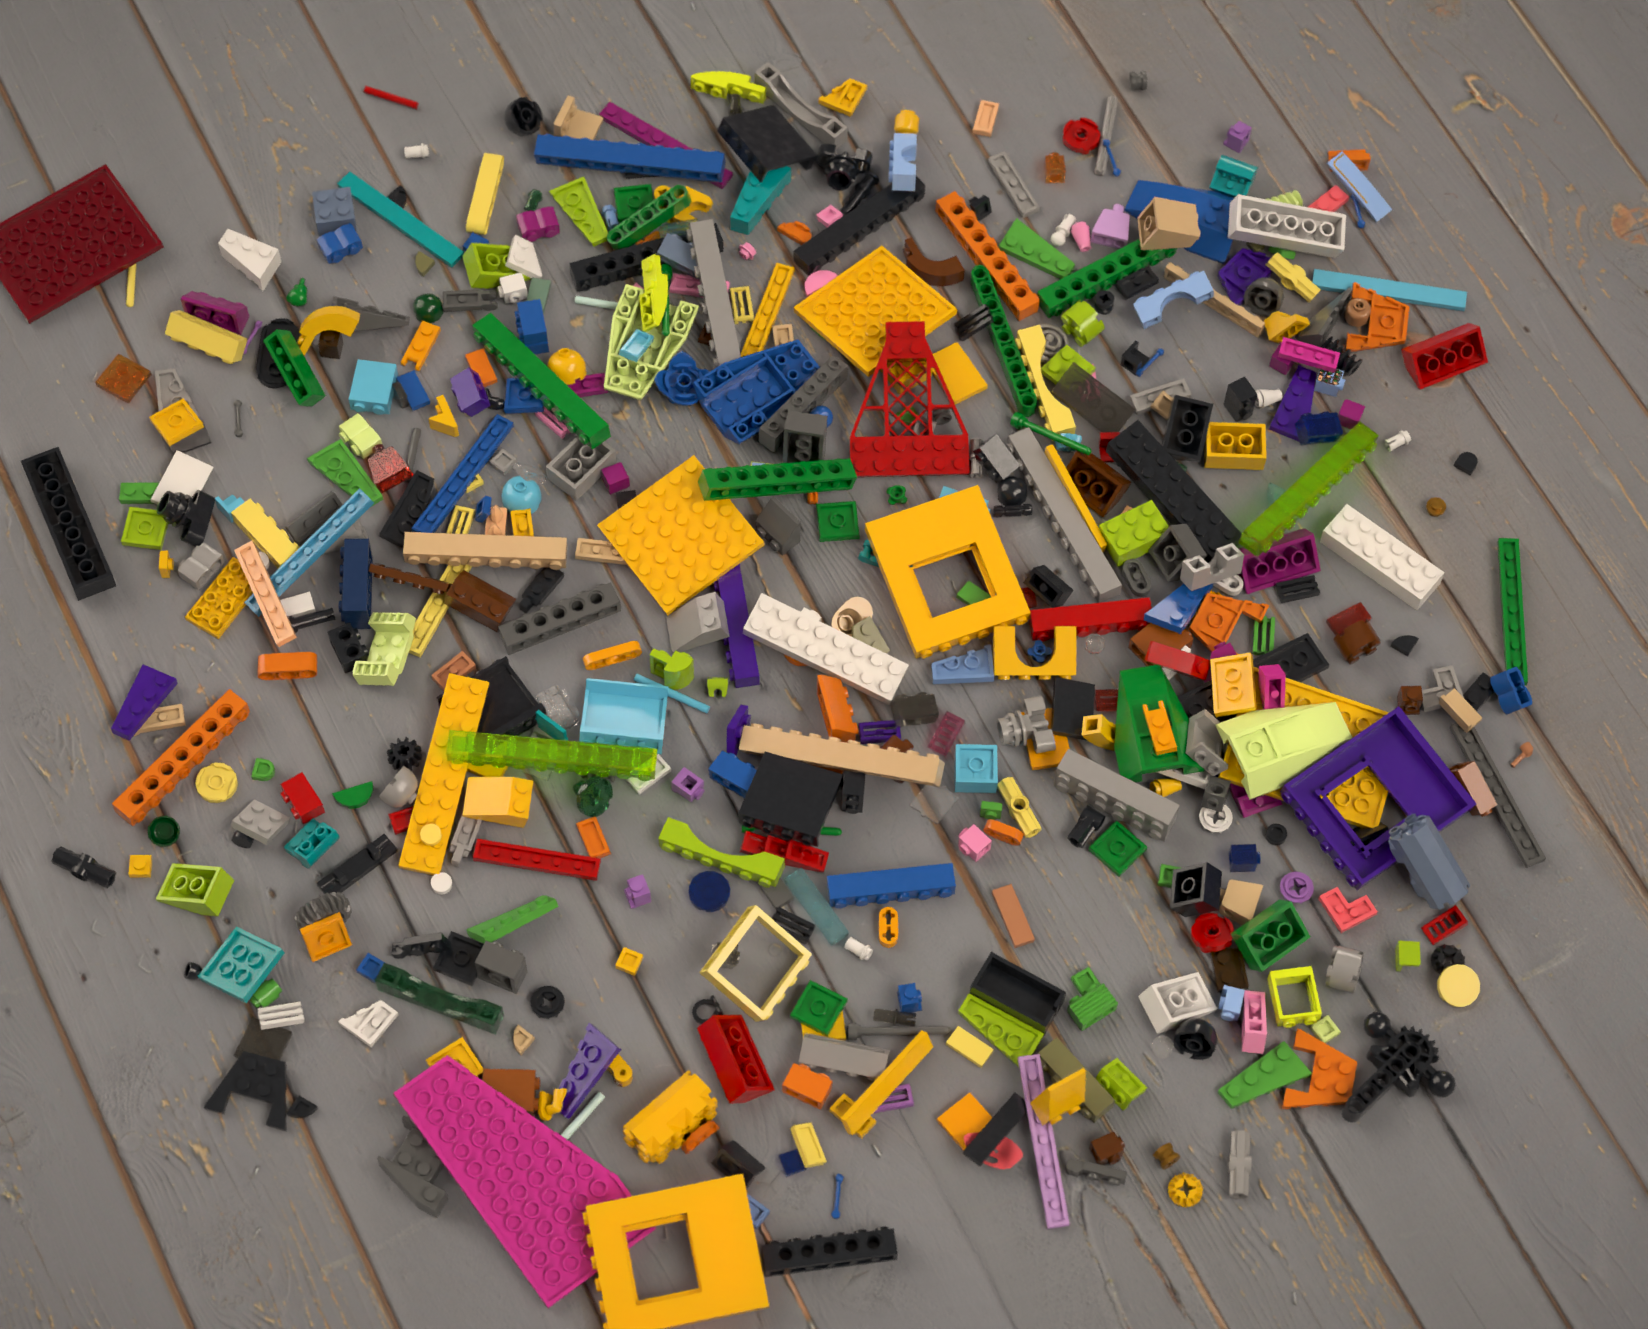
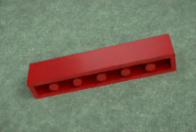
[1029,597,1152,642]

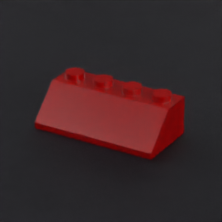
[1401,323,1488,390]
[697,1015,775,1104]

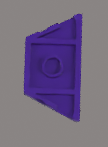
[1217,248,1273,306]

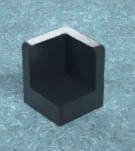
[1120,340,1149,376]

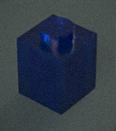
[1228,844,1261,872]

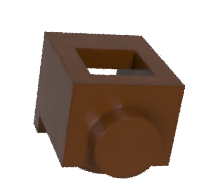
[1397,686,1423,715]

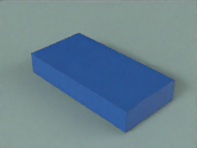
[396,370,430,411]

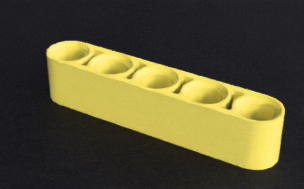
[466,153,504,235]

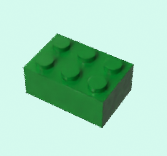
[1231,899,1311,972]

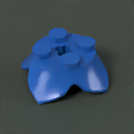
[654,351,710,406]

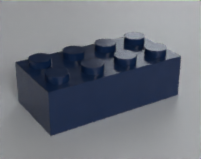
[339,538,373,629]

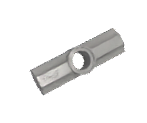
[1227,1130,1252,1199]

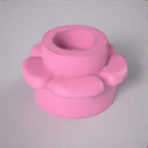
[739,242,756,260]

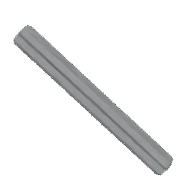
[1095,96,1118,176]

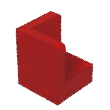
[1099,432,1120,462]

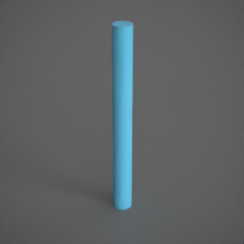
[634,674,710,714]

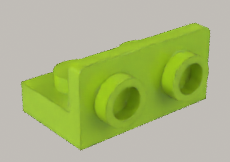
[1095,1058,1147,1111]

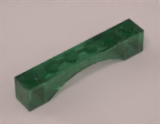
[375,962,504,1035]

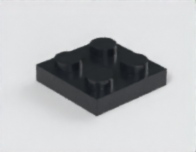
[433,931,484,986]

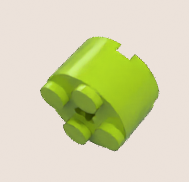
[1060,300,1105,347]

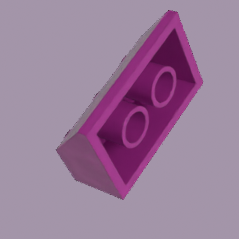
[181,291,249,335]

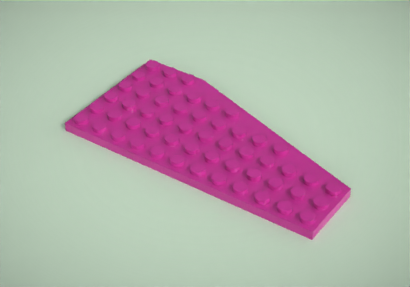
[393,1055,656,1309]

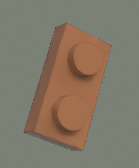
[431,651,476,691]

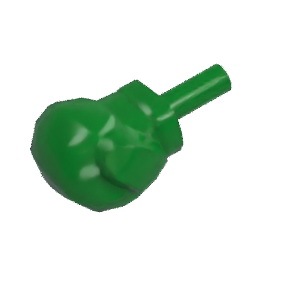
[287,278,307,306]

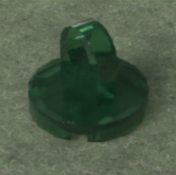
[573,776,613,817]

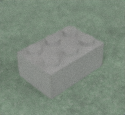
[546,436,616,501]

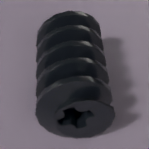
[1321,336,1363,377]

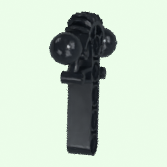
[1342,1012,1456,1123]

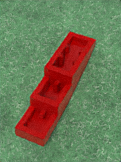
[739,831,829,873]

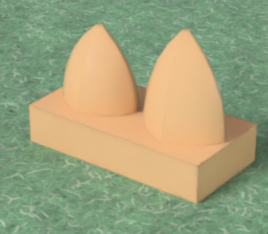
[485,505,508,535]

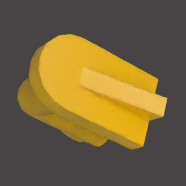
[538,1088,567,1121]

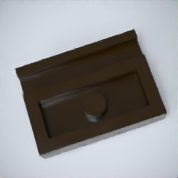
[1210,947,1249,993]

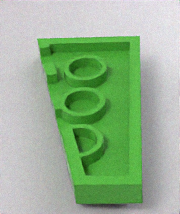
[998,218,1075,279]
[307,439,384,507]
[466,895,559,943]
[1217,1041,1312,1109]

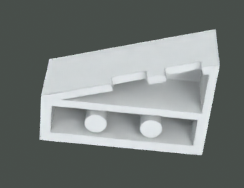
[218,229,281,291]

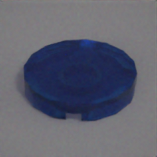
[688,871,730,912]

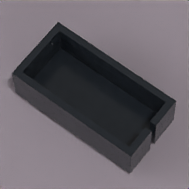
[969,952,1066,1035]

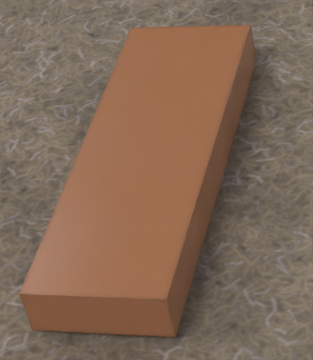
[992,884,1035,948]

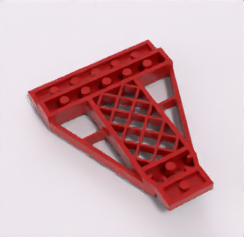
[849,321,970,477]

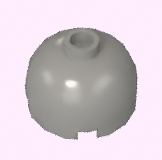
[379,766,418,808]

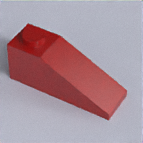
[1145,641,1211,680]

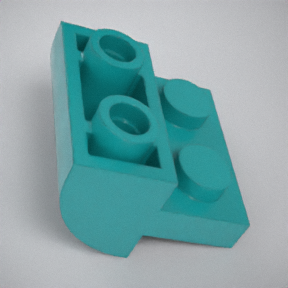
[1209,155,1259,198]
[284,819,340,868]

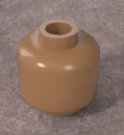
[1344,298,1371,327]

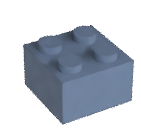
[312,187,357,236]

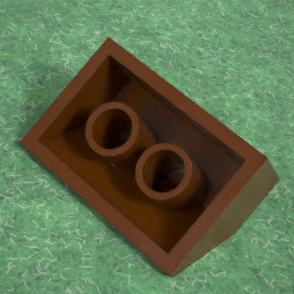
[1066,451,1132,517]
[444,570,517,632]

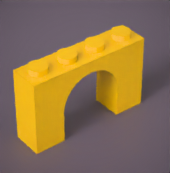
[993,626,1076,680]

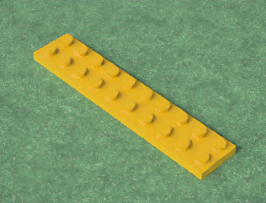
[398,673,489,876]

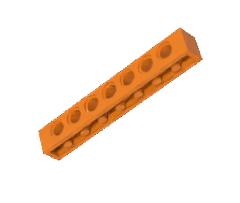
[935,191,1040,322]
[112,689,250,826]

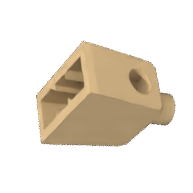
[1219,880,1263,925]

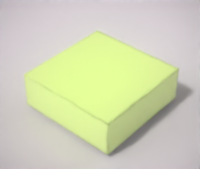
[1310,1015,1341,1043]

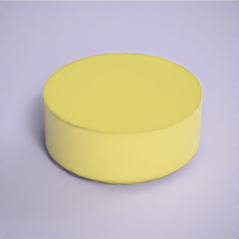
[420,824,442,846]

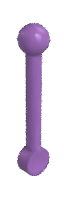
[243,320,262,355]

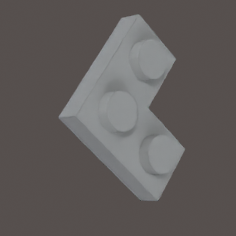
[1422,665,1464,712]

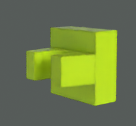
[707,677,728,697]

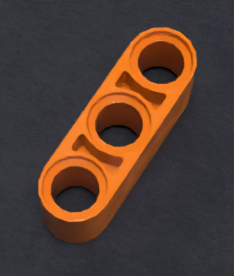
[258,652,317,680]

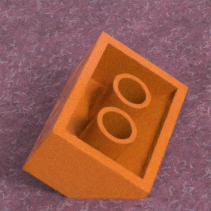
[817,674,858,743]

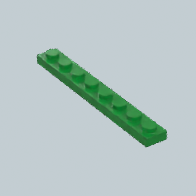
[1497,538,1528,686]

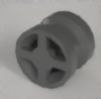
[1129,71,1147,91]

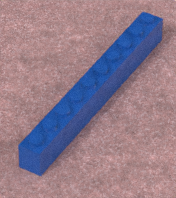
[534,134,726,182]

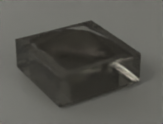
[392,381,409,409]

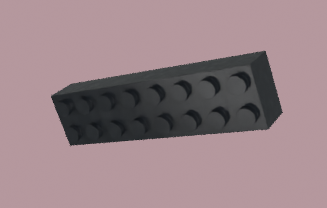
[1106,420,1243,563]
[21,447,116,601]

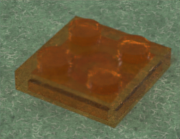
[95,353,152,404]

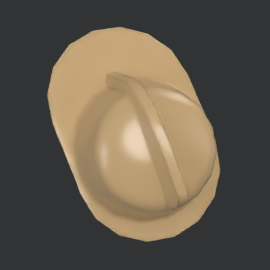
[831,597,873,637]

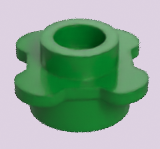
[886,485,907,505]

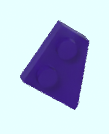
[727,705,751,756]

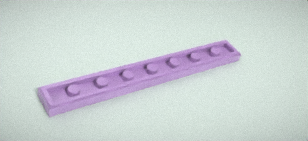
[1018,1054,1070,1229]

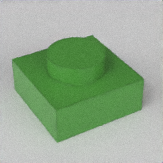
[980,801,1002,820]

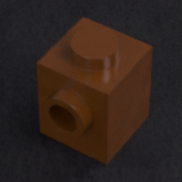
[1089,1131,1125,1165]

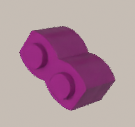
[516,207,560,242]

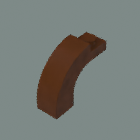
[903,237,965,286]

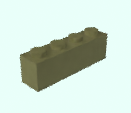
[1038,1037,1115,1123]

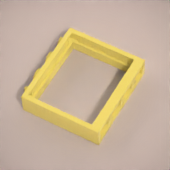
[699,905,812,1022]

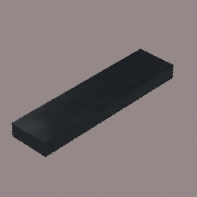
[963,1092,1027,1167]

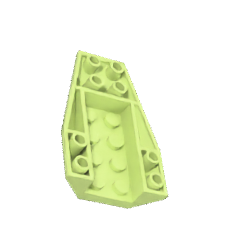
[604,284,699,400]
[1216,702,1352,800]

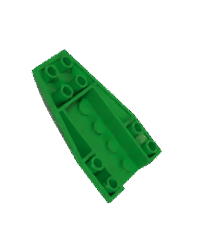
[1114,665,1204,783]

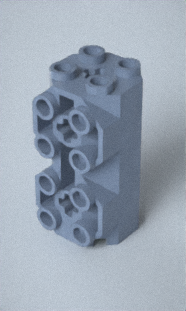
[1389,814,1470,910]

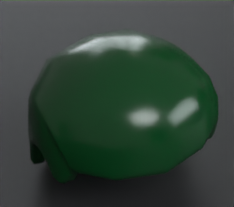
[413,293,443,323]
[147,816,180,847]

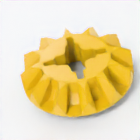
[1168,1172,1203,1207]

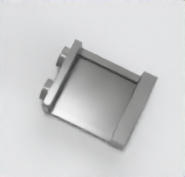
[1186,709,1228,776]

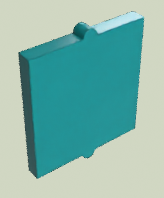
[535,710,569,747]

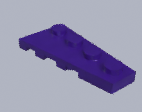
[1269,365,1317,444]
[111,664,178,741]

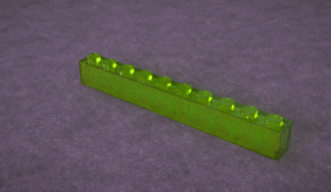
[1239,422,1379,557]
[446,730,657,781]

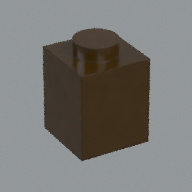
[318,330,343,359]

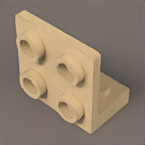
[553,96,603,140]

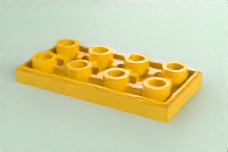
[185,557,253,639]

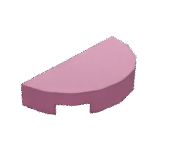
[805,270,838,297]

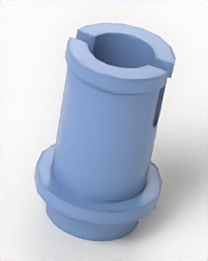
[601,205,619,230]

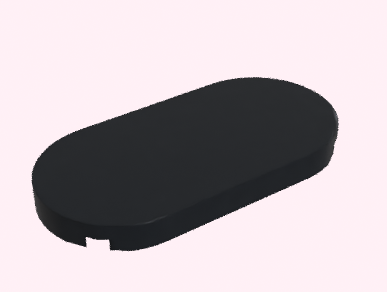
[256,318,300,388]

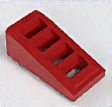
[1421,905,1468,945]

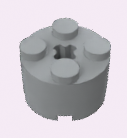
[1325,945,1364,993]

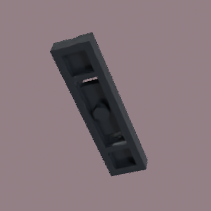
[317,834,398,894]

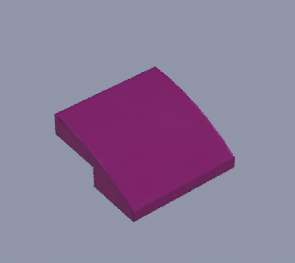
[1229,783,1282,818]

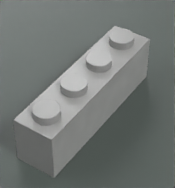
[799,1033,890,1081]

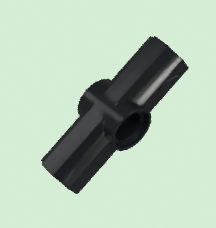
[51,846,117,889]

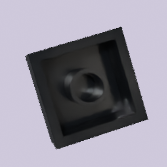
[1170,862,1222,917]

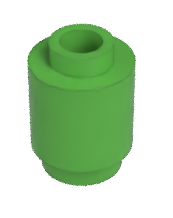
[250,978,282,1008]

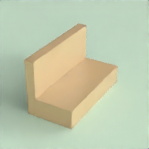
[1439,688,1483,733]

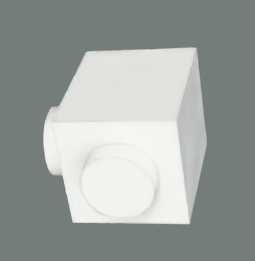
[497,272,528,304]

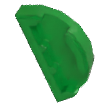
[332,781,374,809]

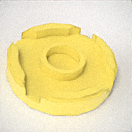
[195,763,238,803]
[1437,964,1480,1007]

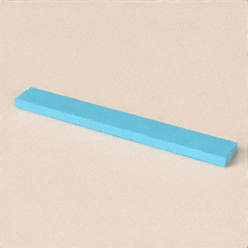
[1312,269,1467,311]

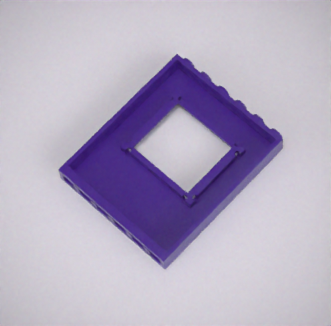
[1280,706,1477,891]

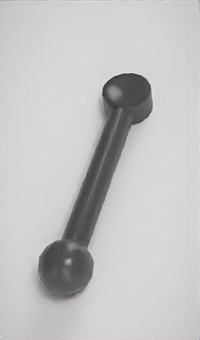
[234,400,243,437]

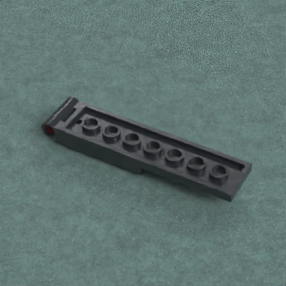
[1178,633,1329,722]

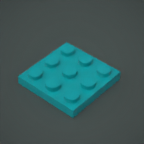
[198,926,285,1003]

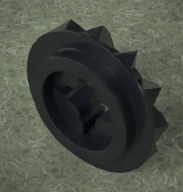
[1431,944,1465,975]
[530,986,565,1020]

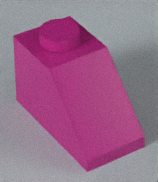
[1258,664,1286,710]

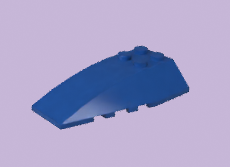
[1124,180,1234,264]

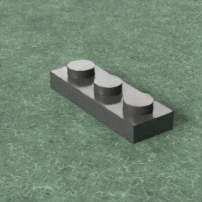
[285,491,343,544]

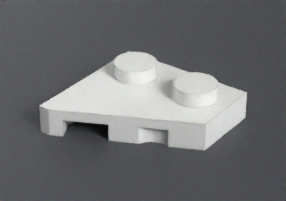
[505,235,542,279]
[338,1000,398,1048]

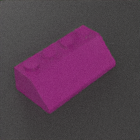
[1237,528,1321,594]

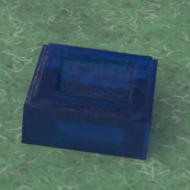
[779,1148,807,1177]

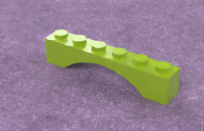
[658,817,785,888]

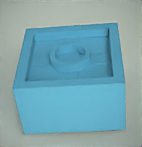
[955,744,998,793]

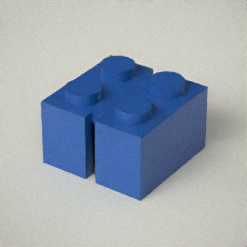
[514,299,549,355]

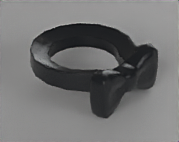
[692,995,723,1024]

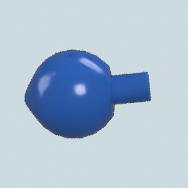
[810,406,833,428]

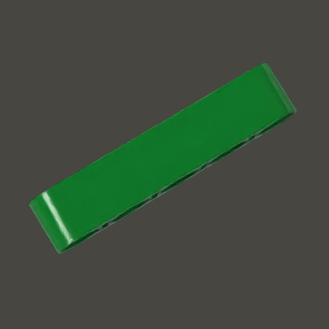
[607,185,691,250]

